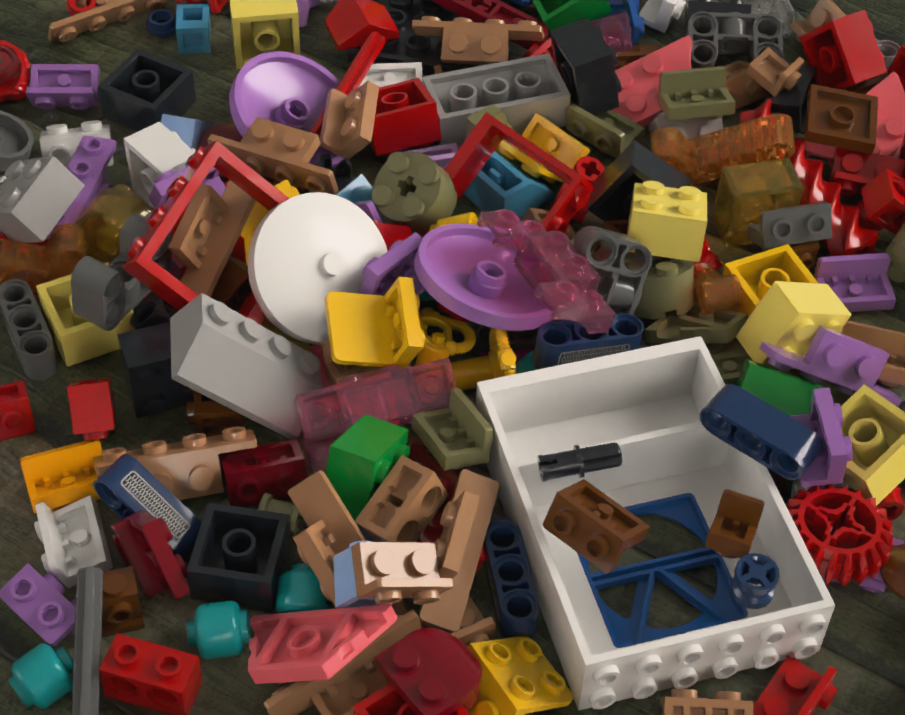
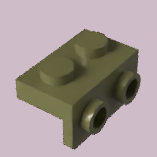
[658,66,736,122]
[566,104,644,158]
[411,388,495,471]

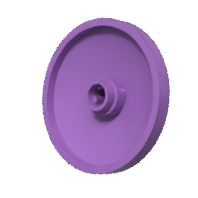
[229,51,345,169]
[414,224,564,331]

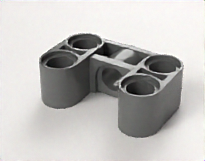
[685,11,783,69]
[71,213,172,331]
[551,226,652,322]

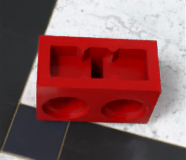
[861,168,905,235]
[67,377,117,440]
[99,633,203,715]

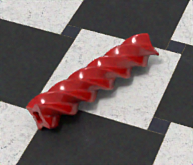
[739,99,878,256]

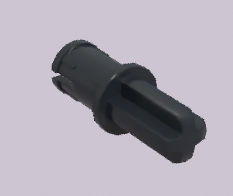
[537,442,622,482]

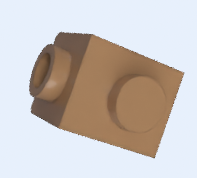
[745,47,805,97]

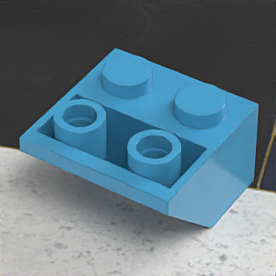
[464,150,556,229]

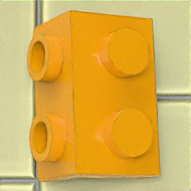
[20,439,103,514]

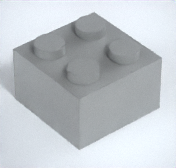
[0,156,85,243]

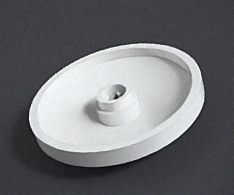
[248,192,388,345]

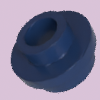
[146,9,176,38]

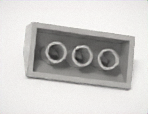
[422,53,571,147]
[170,293,322,440]

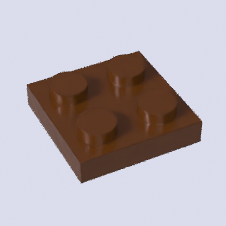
[804,84,878,154]

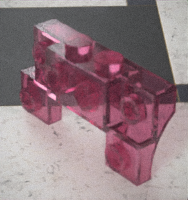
[477,209,616,334]
[294,358,456,475]

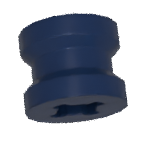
[730,553,780,609]

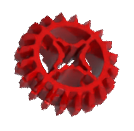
[786,483,894,587]

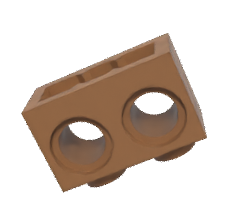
[355,455,449,542]

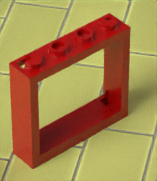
[412,112,594,253]
[122,140,289,325]

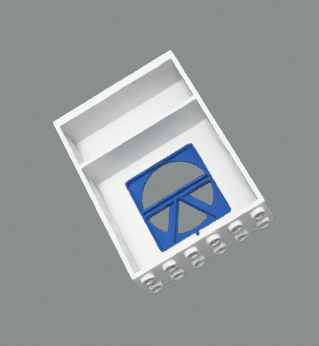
[476,336,835,711]

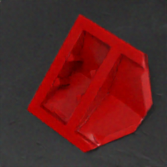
[325,0,400,51]

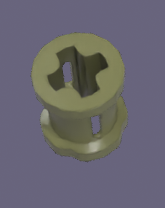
[258,493,304,537]

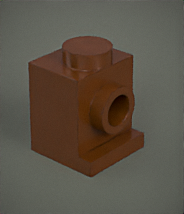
[102,566,145,637]

